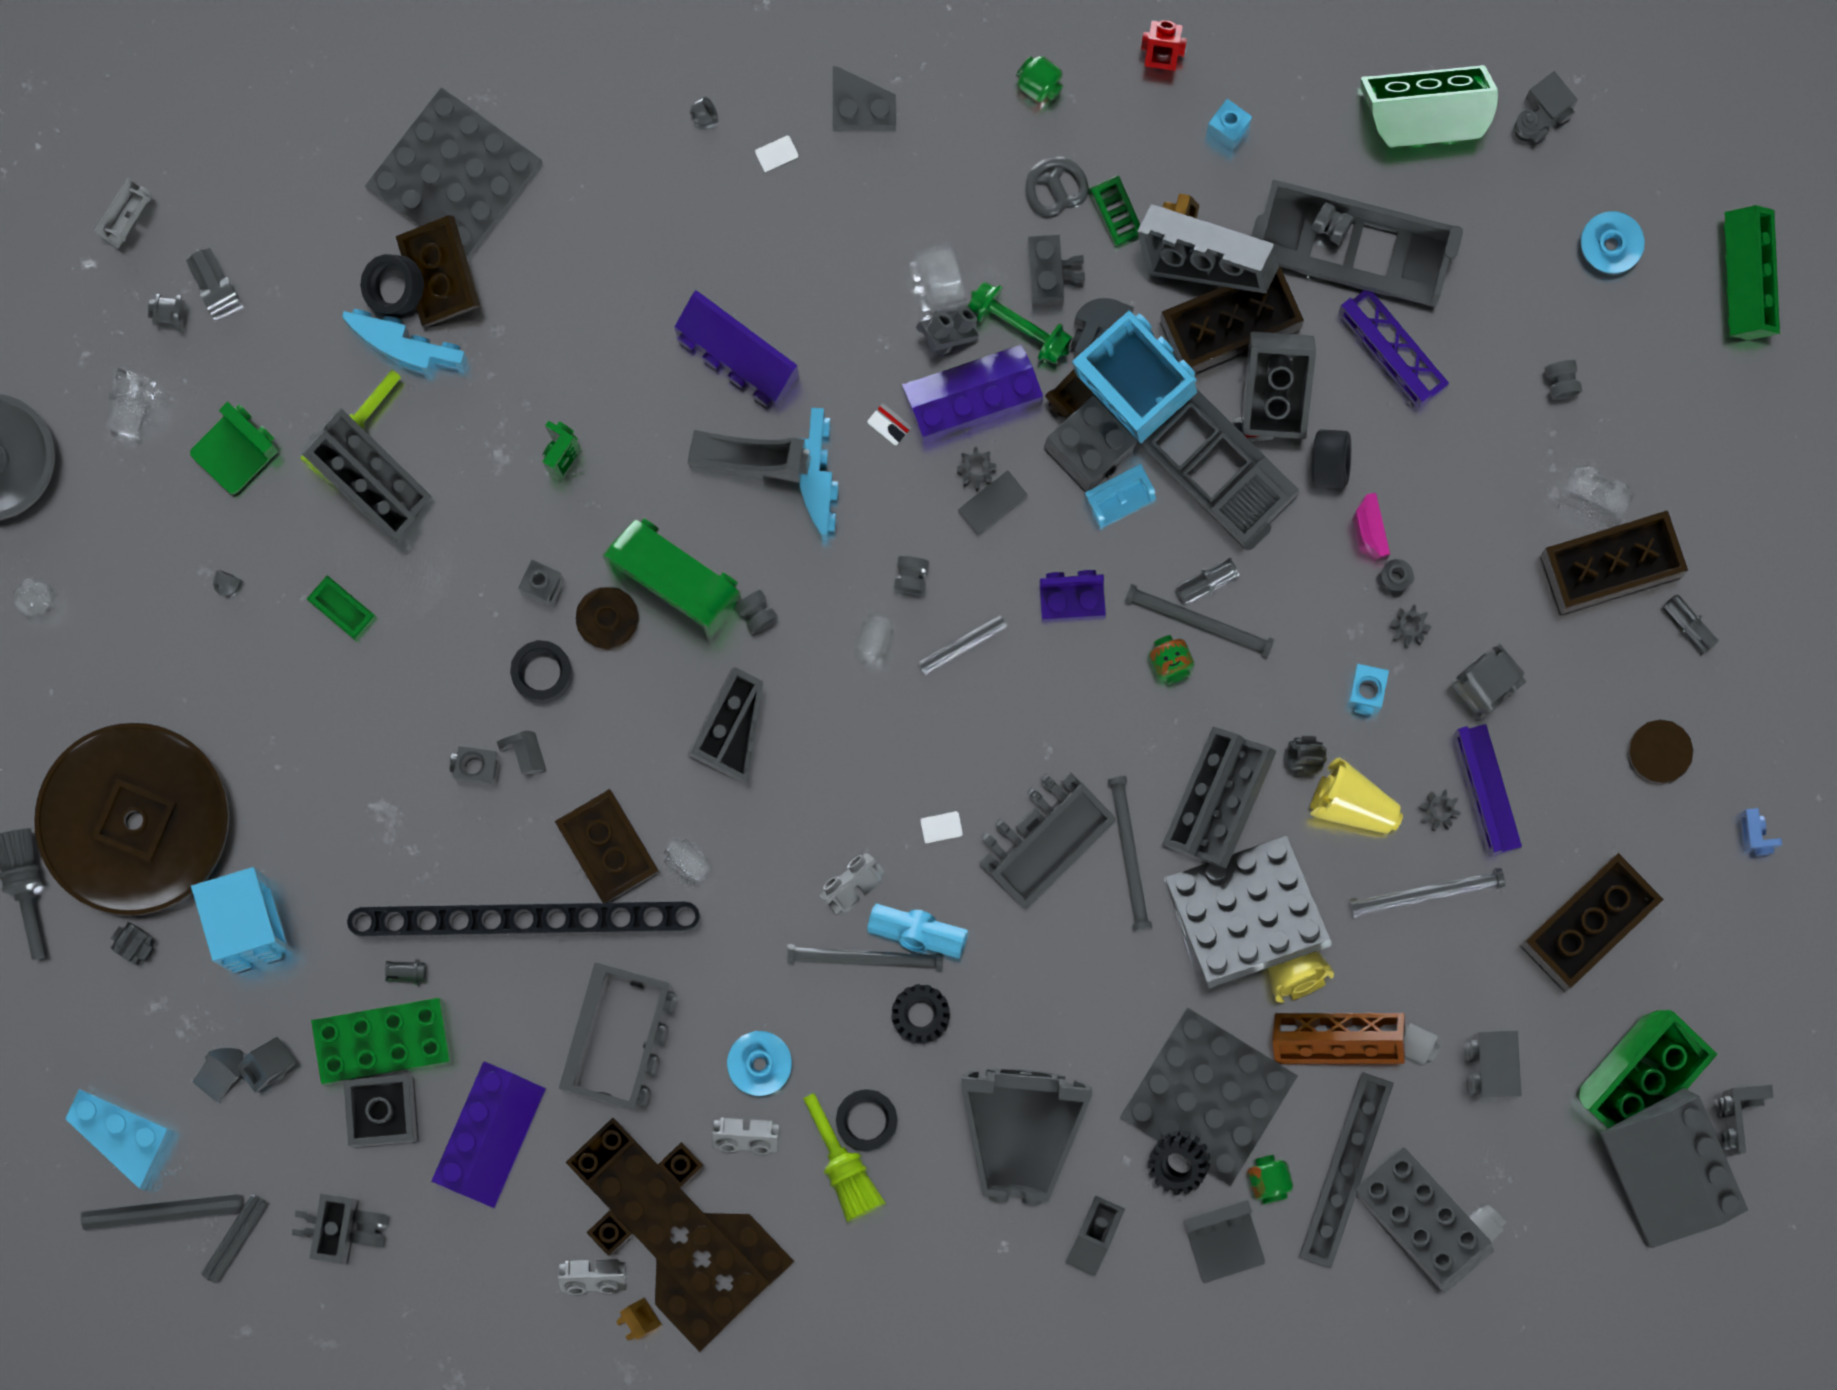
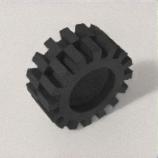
[892,984,950,1044]
[1148,1131,1211,1195]

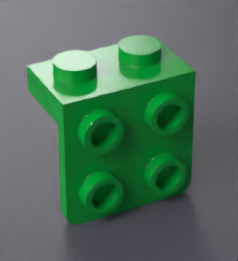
[190,401,278,495]

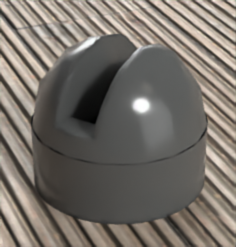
[690,97,717,125]
[213,570,241,596]

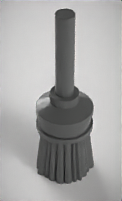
[0,828,45,960]

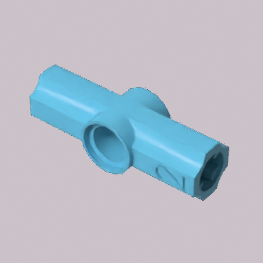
[867,904,968,959]

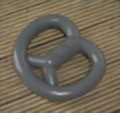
[1025,157,1089,216]

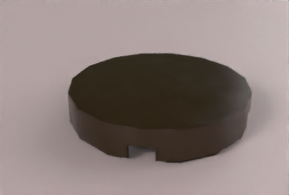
[575,587,640,651]
[1628,719,1694,784]

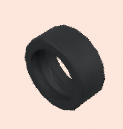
[360,254,424,315]
[510,640,572,703]
[836,1089,898,1152]

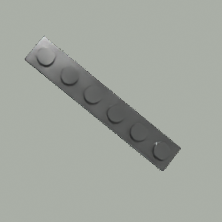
[1300,1072,1394,1268]

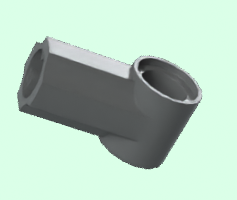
[186,248,240,316]

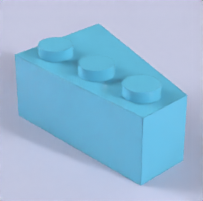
[65,1089,173,1191]

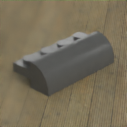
[300,408,432,542]
[1163,727,1276,869]

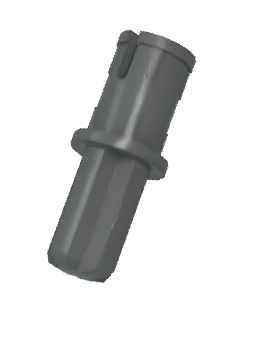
[1176,558,1240,602]
[1664,595,1719,654]

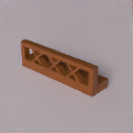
[1272,1013,1405,1064]

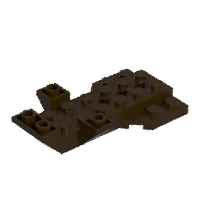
[565,1118,795,1352]

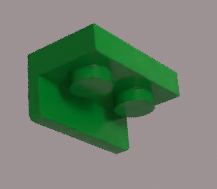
[542,420,582,482]

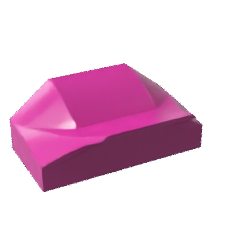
[1352,493,1390,562]

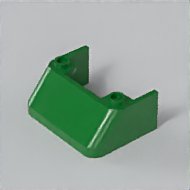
[603,518,742,641]

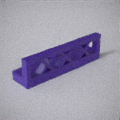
[1339,290,1449,408]
[1454,724,1522,856]

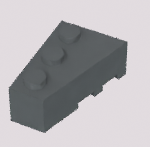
[687,667,763,784]

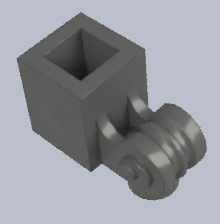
[1515,71,1578,143]

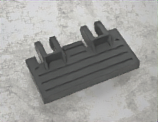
[979,772,1116,909]

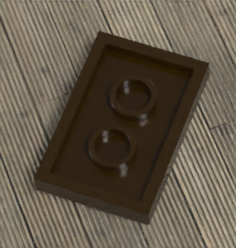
[396,215,480,327]
[555,789,659,903]

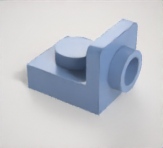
[1740,808,1782,856]

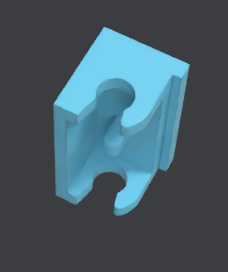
[1084,464,1157,529]

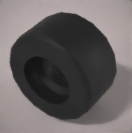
[1312,429,1352,488]

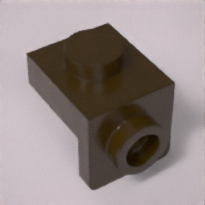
[1045,369,1094,418]

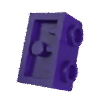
[1039,570,1106,621]

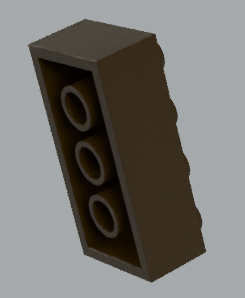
[1521,853,1664,991]

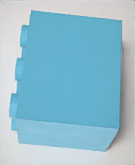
[1072,310,1197,444]
[191,867,289,973]

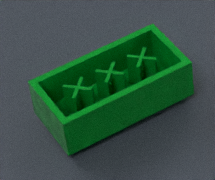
[311,998,454,1087]

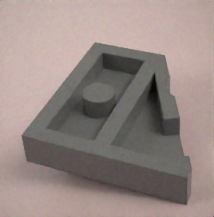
[833,66,896,129]

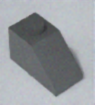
[1066,1196,1125,1276]

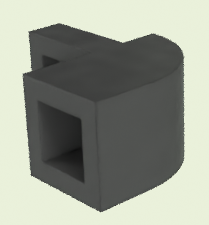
[1071,298,1134,358]

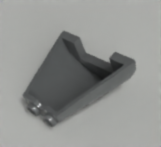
[961,1069,1092,1205]

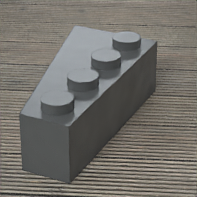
[1137,204,1279,293]

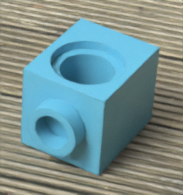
[1206,99,1253,151]
[1347,664,1389,715]

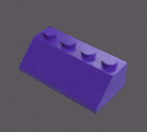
[674,290,799,408]
[902,344,1043,445]
[431,1061,546,1208]

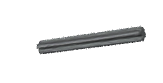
[81,1194,243,1231]

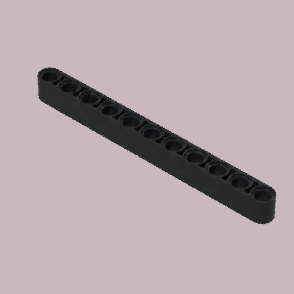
[347,901,701,939]

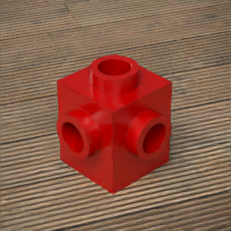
[1141,20,1187,71]

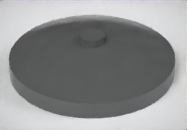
[0,394,55,520]

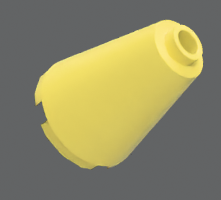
[1310,758,1403,834]
[1267,951,1334,1003]

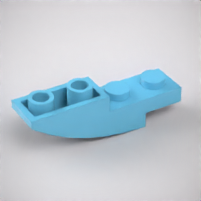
[342,309,467,375]
[799,408,838,540]

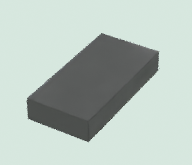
[958,470,1028,535]

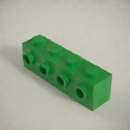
[1724,205,1780,340]

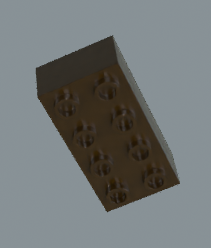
[1160,265,1304,373]
[1541,510,1688,614]

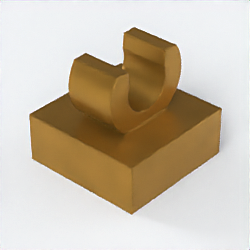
[1162,194,1200,218]
[616,1298,662,1340]

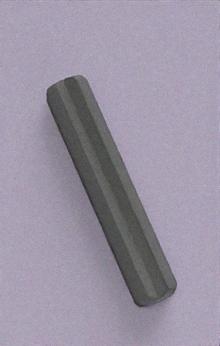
[201,1195,267,1283]

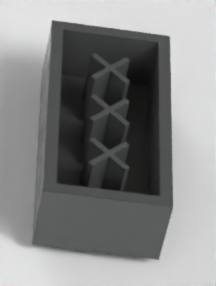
[1355,1147,1494,1294]

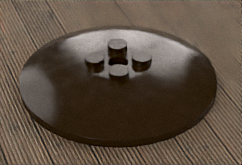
[34,723,229,916]

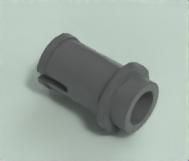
[385,959,427,985]

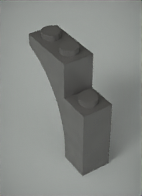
[687,430,811,483]

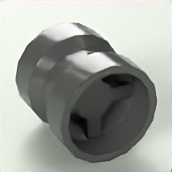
[1311,202,1354,245]
[1545,360,1583,399]
[894,556,929,594]
[735,590,778,634]
[350,1210,388,1247]

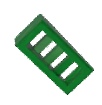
[1088,175,1141,246]

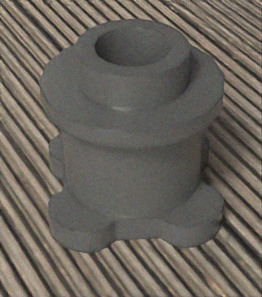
[148,294,185,329]
[1376,559,1415,598]

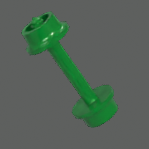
[968,281,1073,365]

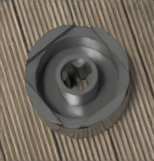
[1450,643,1526,715]

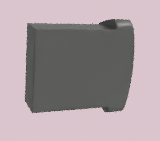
[497,731,546,774]
[192,1048,243,1102]

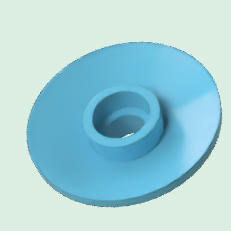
[1581,211,1645,274]
[727,1031,792,1096]

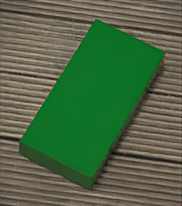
[306,575,376,641]

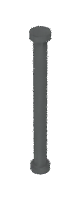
[1125,584,1275,657]
[1108,776,1153,931]
[1349,868,1505,918]
[787,944,943,971]

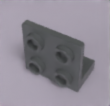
[1718,1085,1773,1156]
[1184,1200,1265,1283]

